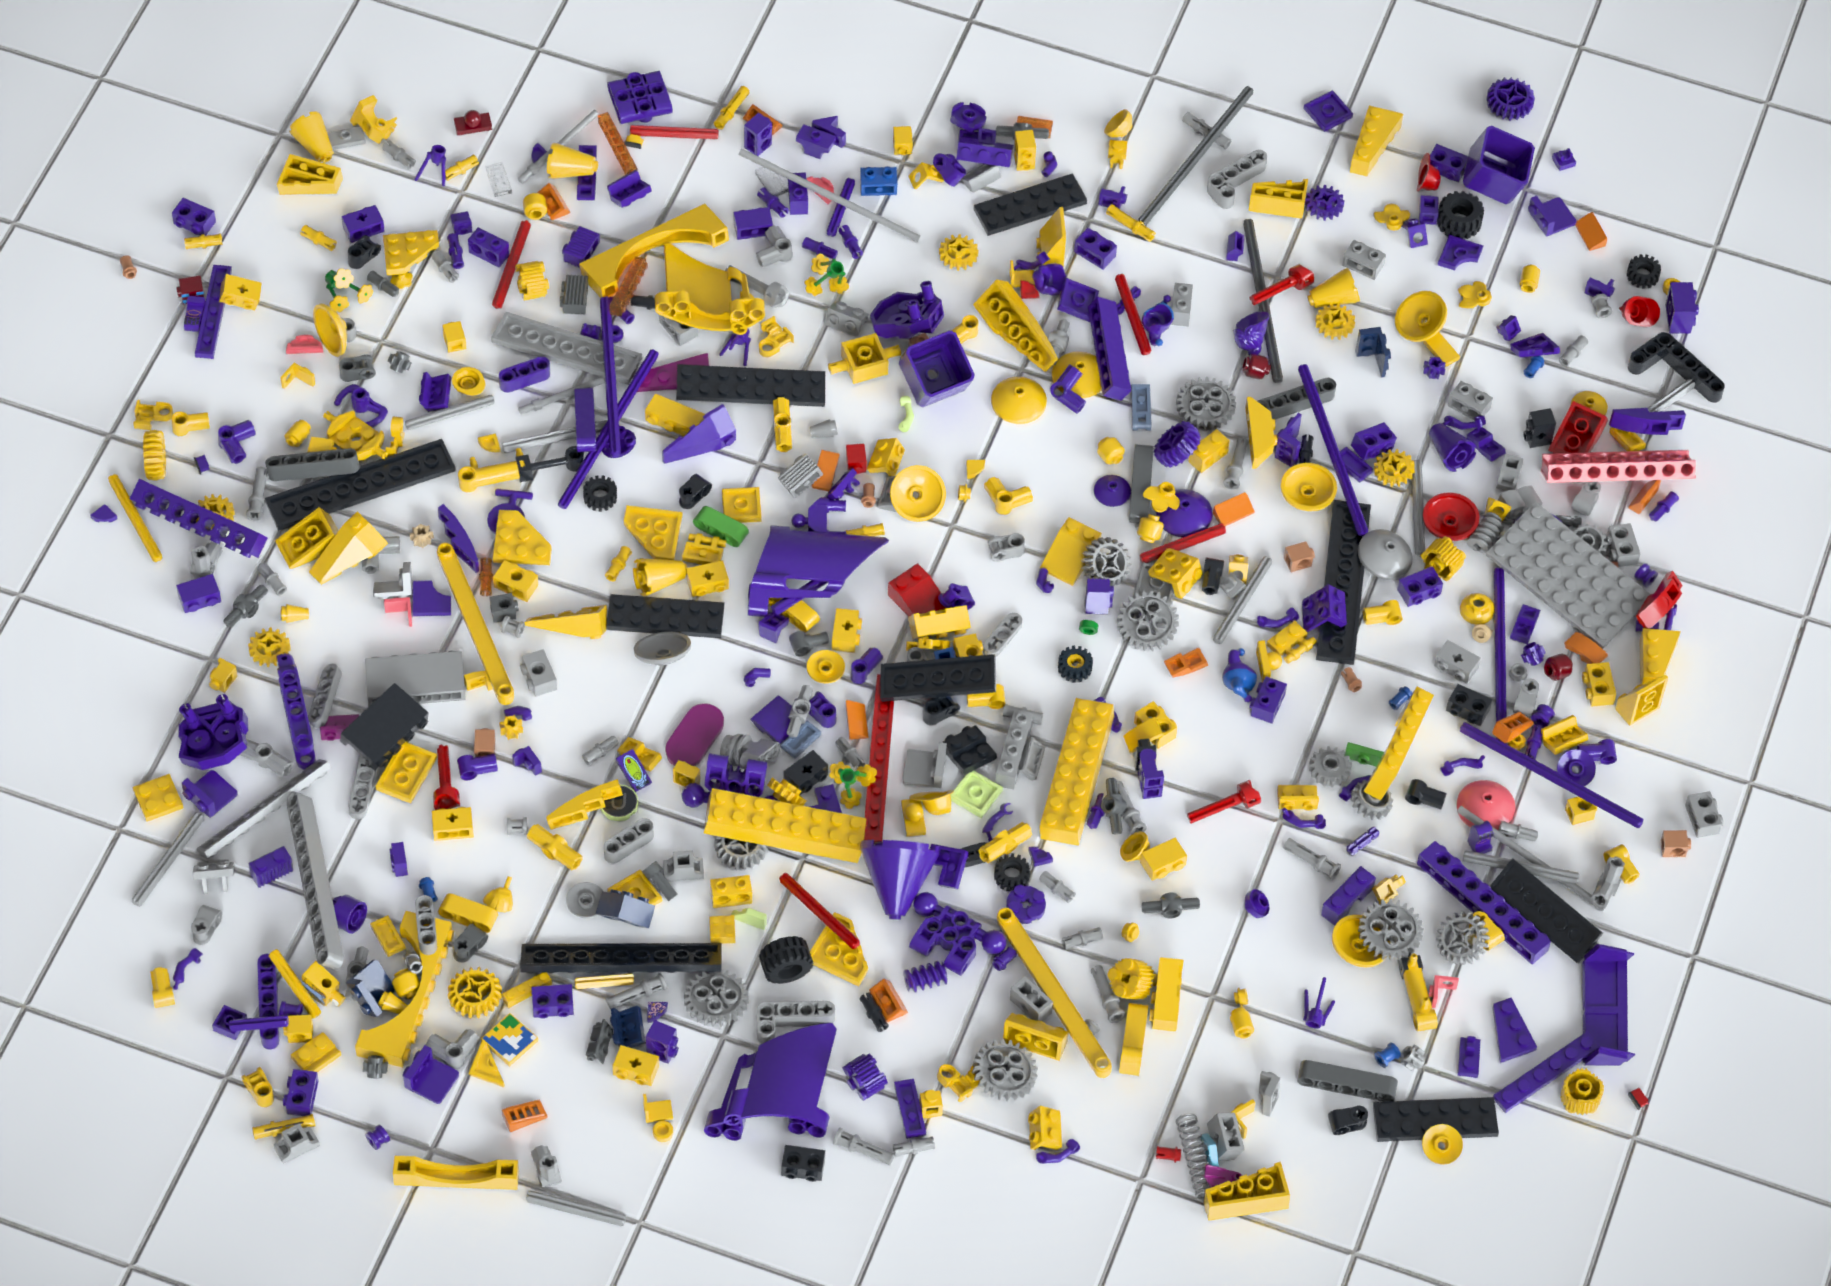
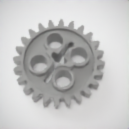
[1176,377,1236,431]
[1117,590,1179,651]
[1358,899,1424,961]
[684,970,749,1027]
[972,1039,1038,1102]

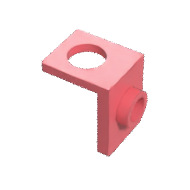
[384,597,412,627]
[1428,975,1459,1008]

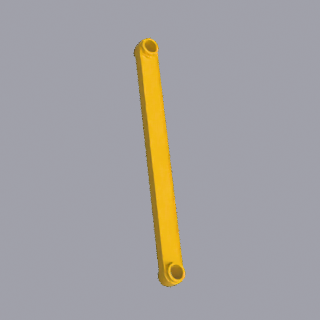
[437,543,514,705]
[997,908,1112,1078]

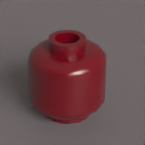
[1242,354,1271,380]
[1544,653,1573,681]

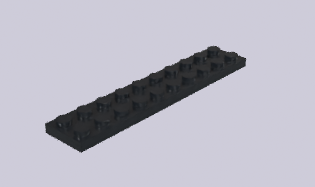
[265,439,456,531]
[1316,500,1371,665]
[520,943,722,974]

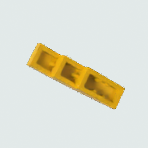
[546,779,623,830]

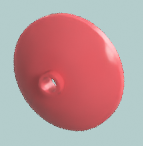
[1457,780,1515,830]

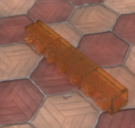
[598,112,638,175]
[609,256,648,316]

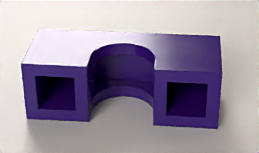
[956,137,1014,167]
[1321,866,1376,926]

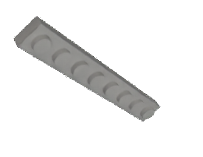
[197,759,331,858]

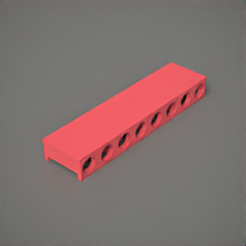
[1541,450,1696,483]

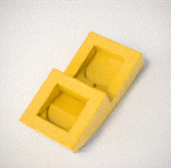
[464,671,493,691]
[1123,717,1164,753]
[617,737,662,772]

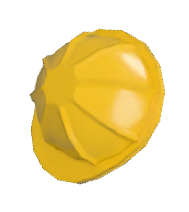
[452,367,486,396]
[1120,831,1150,862]

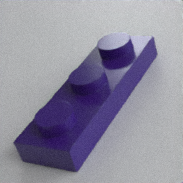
[894,1078,926,1139]

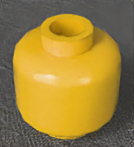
[523,193,547,220]
[1097,437,1125,465]
[1137,514,1164,543]
[392,968,420,1000]

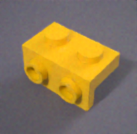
[867,438,905,476]
[1541,715,1588,755]
[1028,1105,1062,1150]

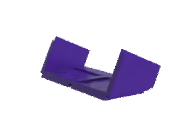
[1582,944,1635,1066]

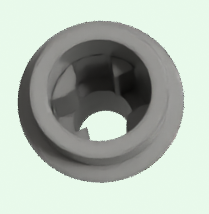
[810,419,838,438]

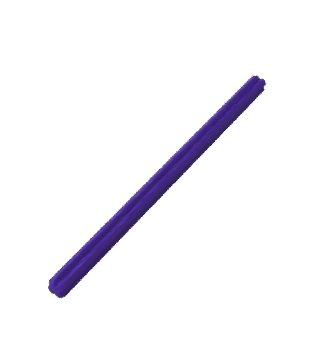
[600,296,621,457]
[558,349,659,509]
[1298,364,1369,536]
[1494,567,1507,744]
[1460,722,1644,828]

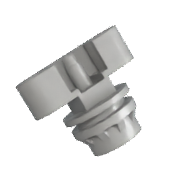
[720,734,780,769]

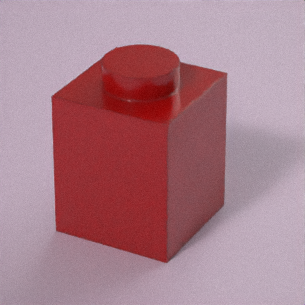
[846,443,867,474]

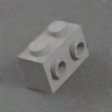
[1342,240,1386,280]
[1448,381,1493,420]

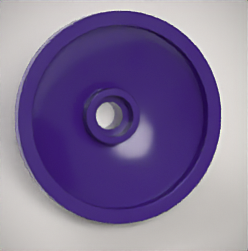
[1156,489,1213,538]

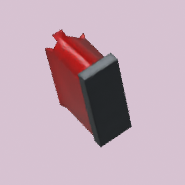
[1628,1087,1649,1110]

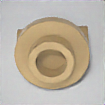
[1472,624,1493,643]

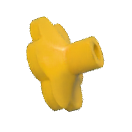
[390,273,413,289]

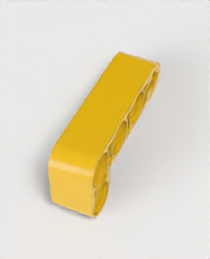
[1119,1003,1149,1076]

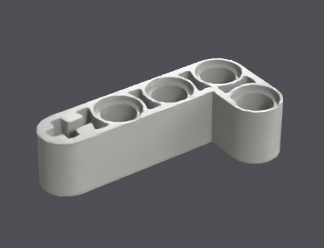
[1207,150,1267,209]
[757,1001,835,1044]

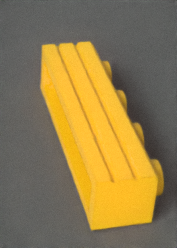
[502,972,552,1009]

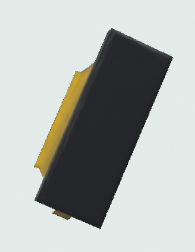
[624,134,644,149]

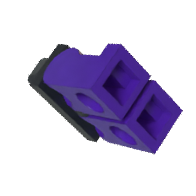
[1134,739,1164,799]

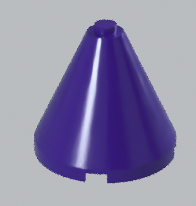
[860,840,940,920]

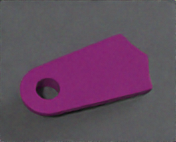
[1204,1164,1243,1188]

